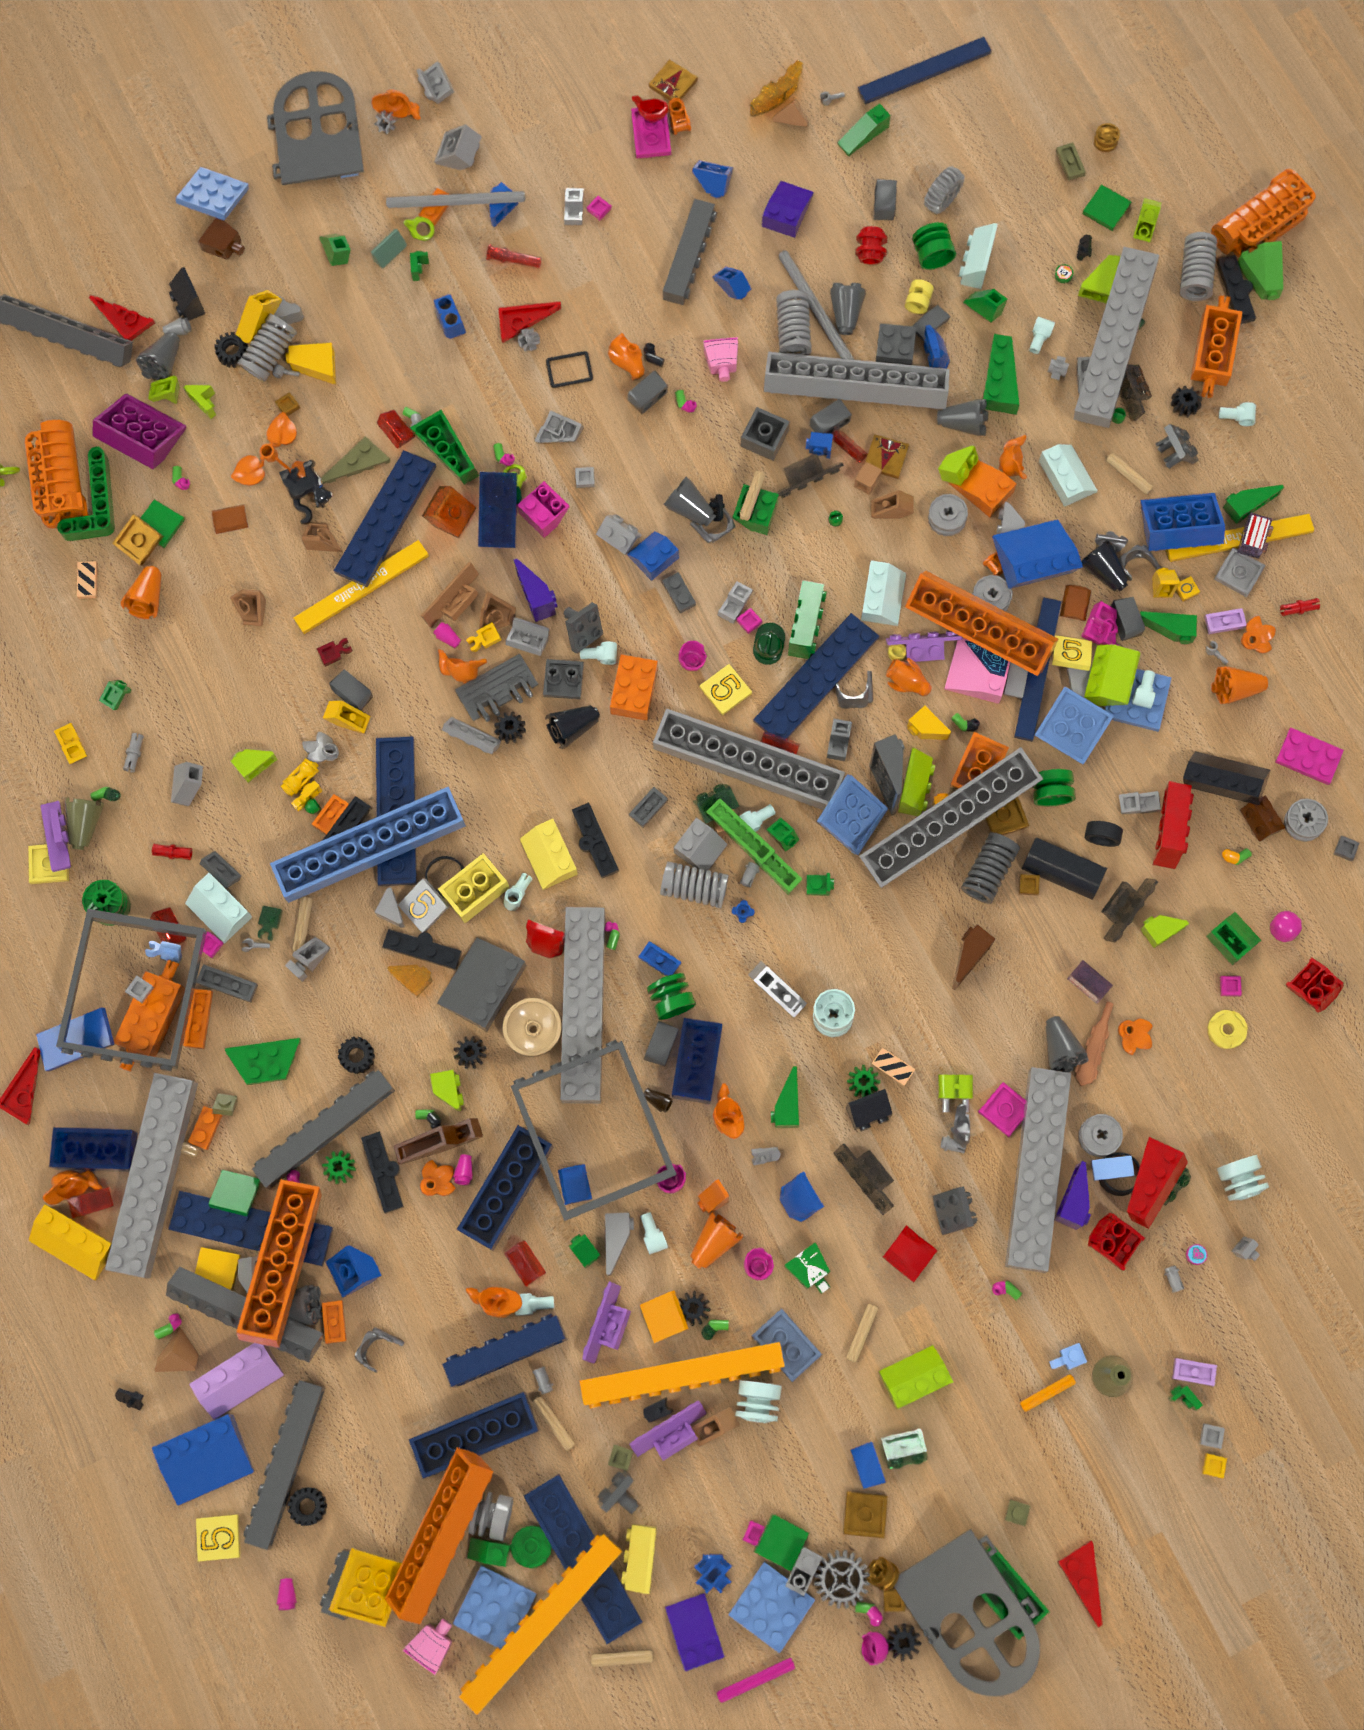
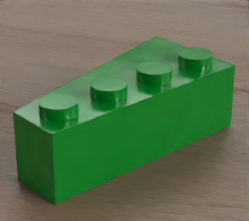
[982,334,1020,415]

